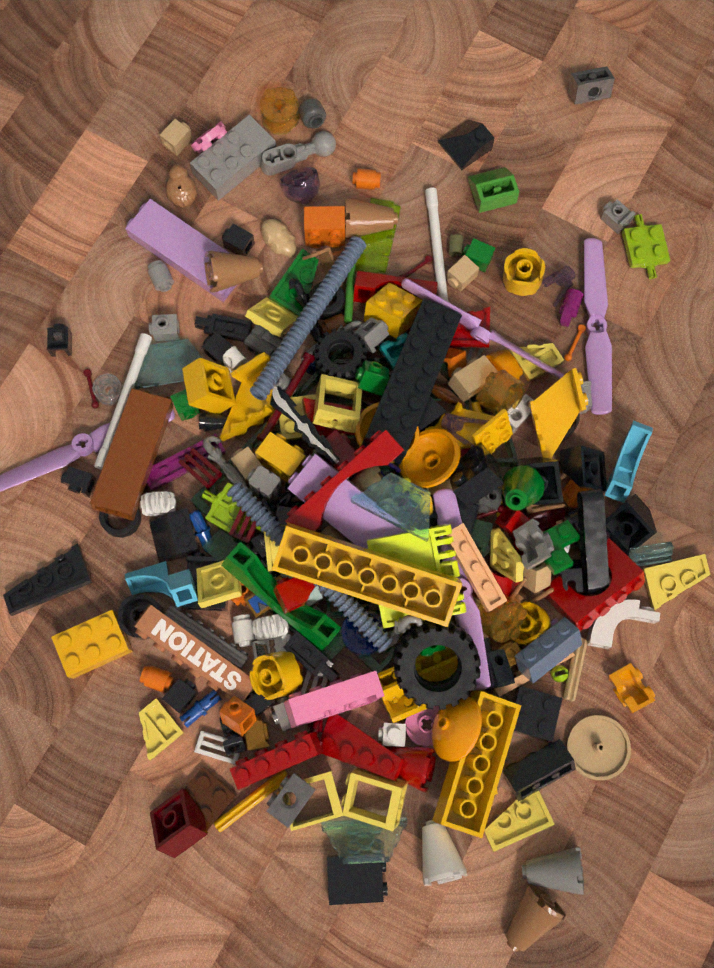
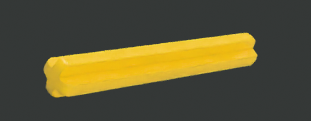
[214,770,288,832]

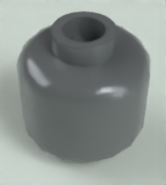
[298,98,326,128]

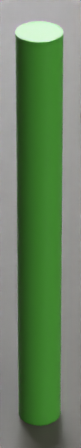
[344,263,356,323]

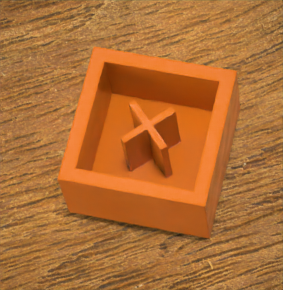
[304,206,345,248]

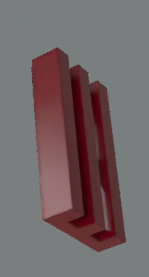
[178,448,223,489]
[229,500,259,543]

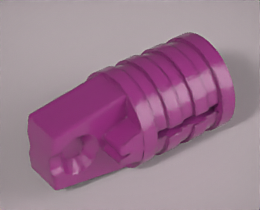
[559,289,584,327]

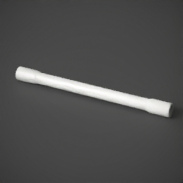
[425,188,449,302]
[94,333,152,470]

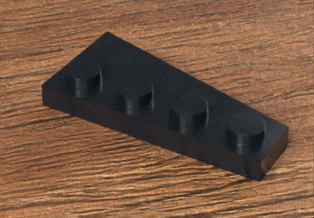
[3,543,93,616]

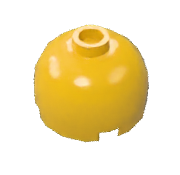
[506,602,551,646]

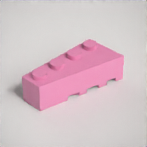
[284,671,384,728]

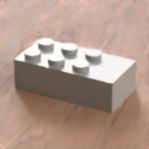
[190,115,276,201]

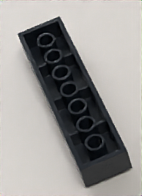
[360,298,462,464]

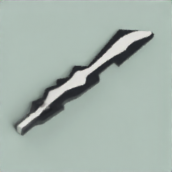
[270,386,340,464]

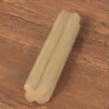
[563,638,588,701]

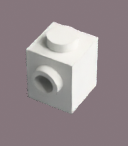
[378,723,406,747]

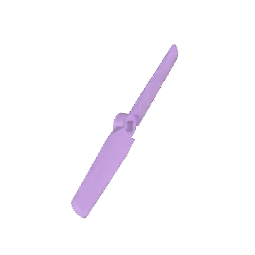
[584,238,612,415]
[401,278,564,379]
[0,410,175,492]
[433,488,491,690]

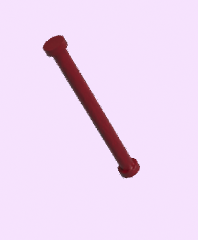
[257,352,315,442]

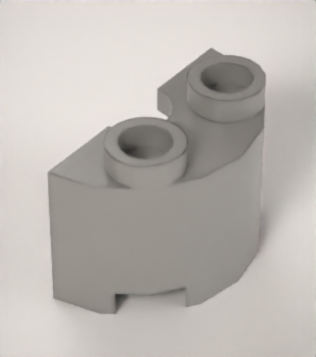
[513,519,554,570]

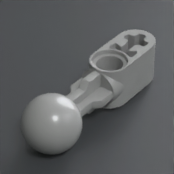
[261,131,336,175]

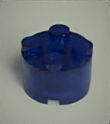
[341,609,386,656]

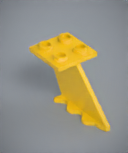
[220,352,287,441]
[528,368,588,459]
[425,402,513,454]

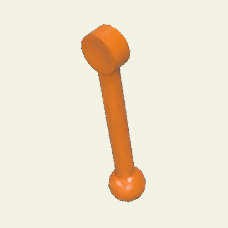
[564,324,586,361]

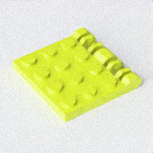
[367,524,467,628]

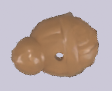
[166,164,197,208]

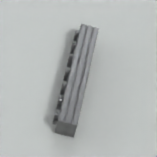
[164,605,249,669]

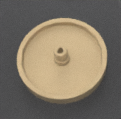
[566,715,631,780]

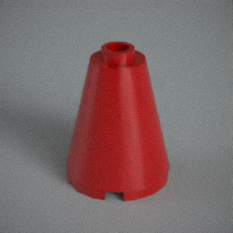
[385,746,436,793]

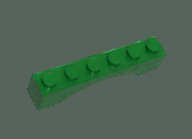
[221,542,341,651]

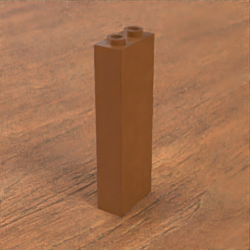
[90,389,173,521]

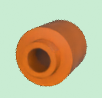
[352,168,381,190]
[139,665,174,693]

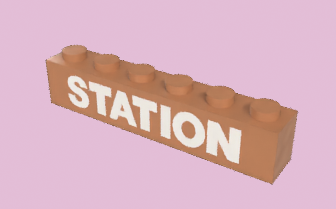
[133,604,253,702]

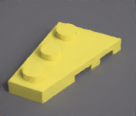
[642,554,710,610]
[484,791,555,852]

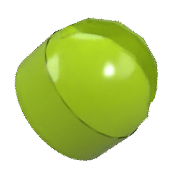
[550,665,569,683]

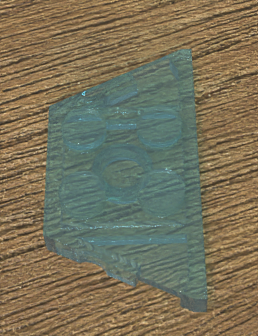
[134,339,202,389]
[351,473,430,542]
[321,817,407,864]

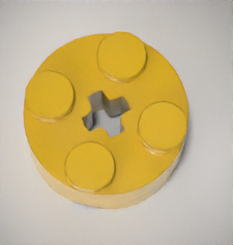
[503,248,545,296]
[249,651,303,700]

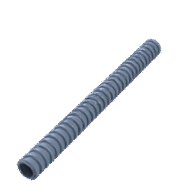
[250,236,366,400]
[227,481,394,653]

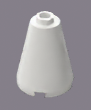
[422,820,468,886]

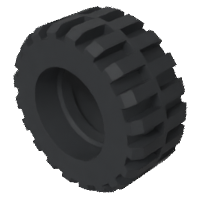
[393,620,481,710]

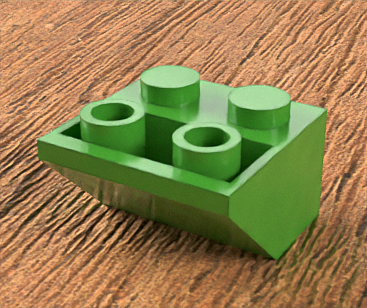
[467,167,520,213]

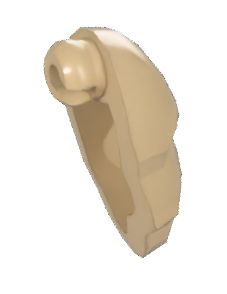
[261,219,296,257]

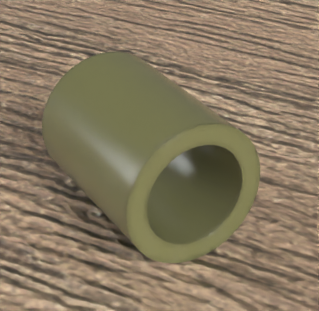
[449,234,463,257]

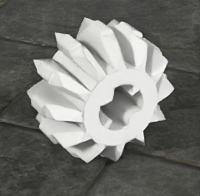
[140,491,176,516]
[252,614,289,640]

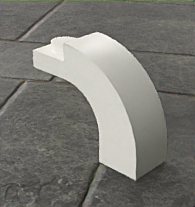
[587,600,660,649]

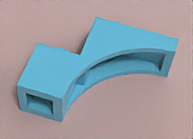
[604,420,653,503]
[125,561,198,607]

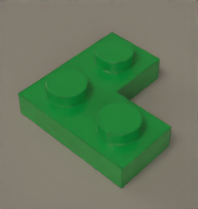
[543,520,580,575]

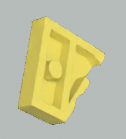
[508,343,564,382]
[490,528,524,583]
[139,698,184,761]

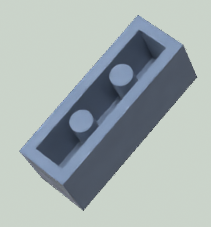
[515,617,583,683]

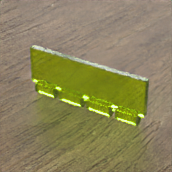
[355,198,401,273]

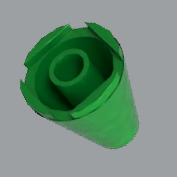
[501,465,544,511]

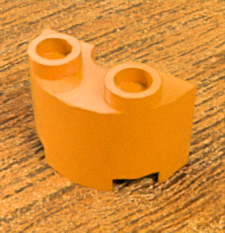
[486,349,523,392]
[609,663,655,714]

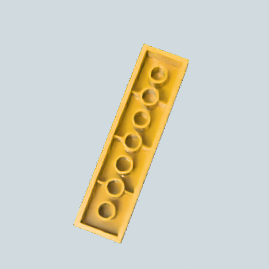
[272,522,462,627]

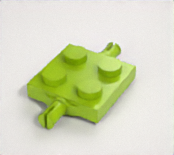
[622,214,671,280]
[202,483,264,541]

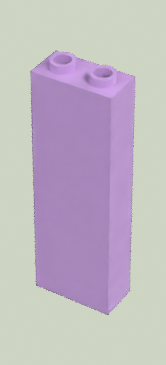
[125,199,237,302]
[287,454,410,549]

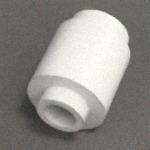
[232,614,256,647]

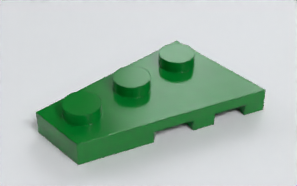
[269,248,319,316]

